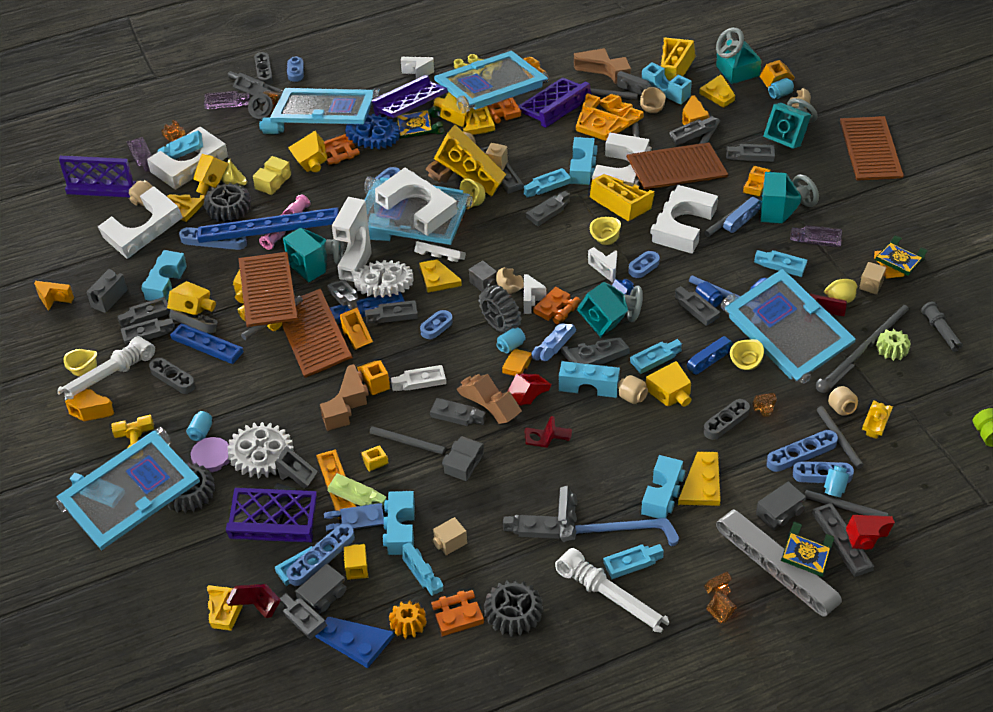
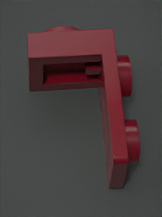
[802,294,847,324]
[226,584,281,618]

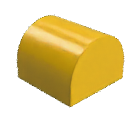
[361,445,388,471]

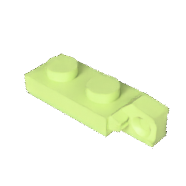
[327,473,386,508]

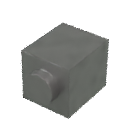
[469,260,497,292]

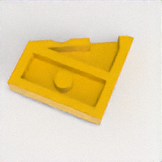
[699,75,735,108]
[167,195,205,222]
[207,585,243,630]

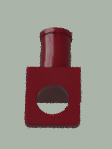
[524,416,572,448]

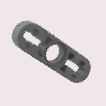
[254,52,273,85]
[169,309,218,333]
[149,358,195,394]
[704,399,750,440]

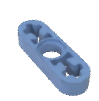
[723,197,762,233]
[793,461,854,483]

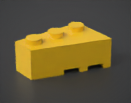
[661,38,696,81]
[590,174,655,221]

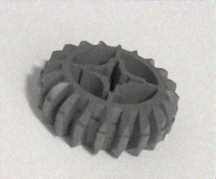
[204,182,251,223]
[478,285,522,334]
[159,462,215,514]
[484,579,543,637]

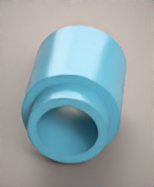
[768,78,794,99]
[259,117,284,134]
[497,327,525,353]
[187,411,212,441]
[824,465,850,497]

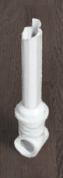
[58,336,155,399]
[555,548,669,632]

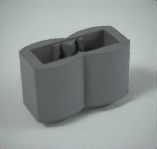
[442,436,484,481]

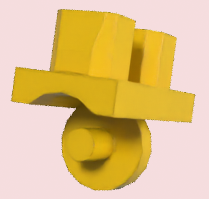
[862,400,893,439]

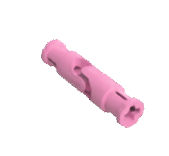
[259,194,311,250]

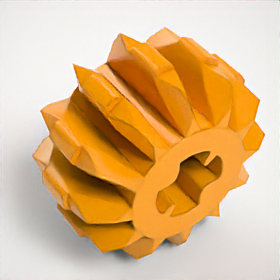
[389,600,427,639]

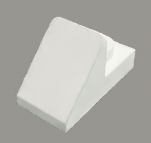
[401,57,434,79]
[588,247,617,283]
[524,275,546,314]

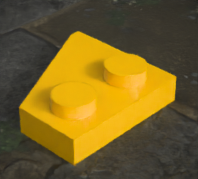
[463,106,495,135]
[420,259,462,293]

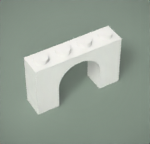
[147,127,228,190]
[592,133,652,187]
[375,168,457,236]
[650,185,718,254]
[98,186,183,259]
[332,197,372,282]

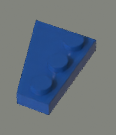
[315,617,395,668]

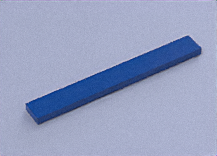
[197,208,339,243]

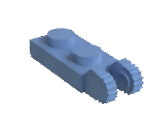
[531,324,576,361]
[324,503,384,531]

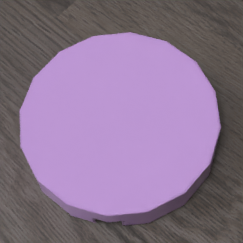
[191,437,230,472]

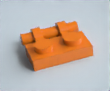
[487,97,521,124]
[324,134,360,165]
[533,287,581,324]
[431,590,484,636]

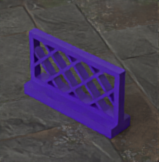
[371,75,448,118]
[518,77,591,128]
[59,156,136,197]
[226,488,317,543]

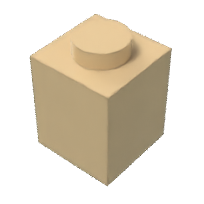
[485,143,508,171]
[859,262,886,294]
[433,517,467,555]

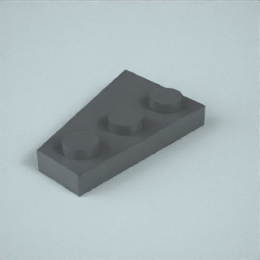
[561,338,630,365]

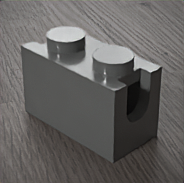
[86,269,128,313]
[756,481,806,531]
[295,564,347,615]

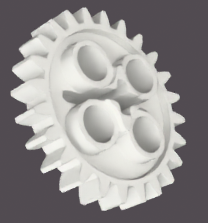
[354,260,413,298]
[227,422,293,478]

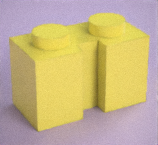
[253,156,291,195]

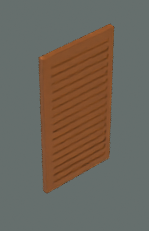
[840,116,904,180]
[626,143,729,190]
[238,252,298,327]
[282,288,352,378]

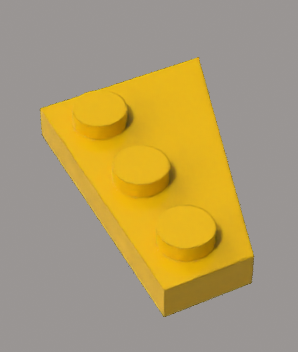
[678,452,720,506]

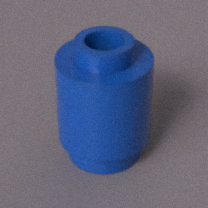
[695,281,723,307]

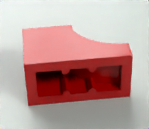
[507,374,552,405]
[846,515,895,549]

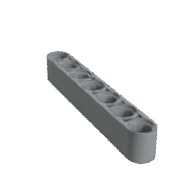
[716,510,842,617]

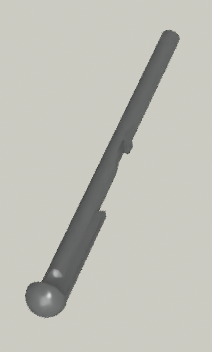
[816,305,909,393]

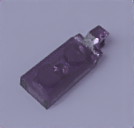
[204,91,250,109]
[127,137,152,172]
[790,225,842,247]

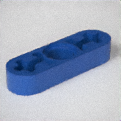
[687,336,733,375]

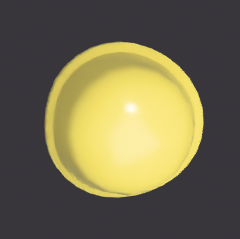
[221,159,247,186]
[460,178,485,209]
[590,217,621,245]
[824,279,857,303]
[730,340,764,370]
[64,349,97,376]

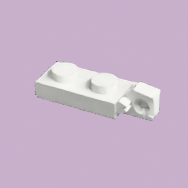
[414,241,466,262]
[391,365,446,391]

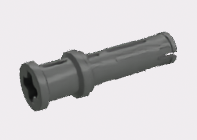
[921,301,963,352]

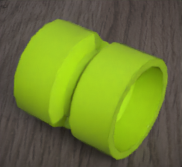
[973,408,993,447]

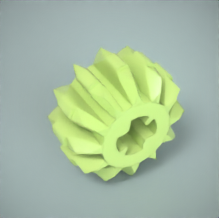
[876,329,911,361]

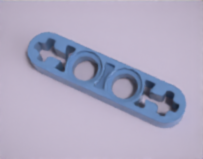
[179,227,247,250]
[767,430,838,472]
[287,524,355,586]

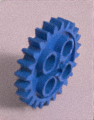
[345,113,400,149]

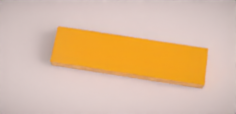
[316,449,357,520]

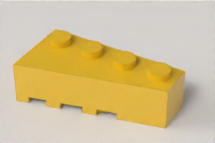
[434,125,506,196]

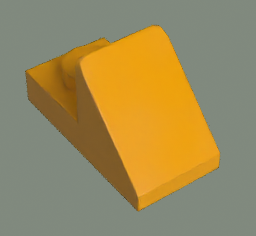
[34,281,74,310]
[340,308,373,350]

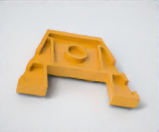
[576,93,644,141]

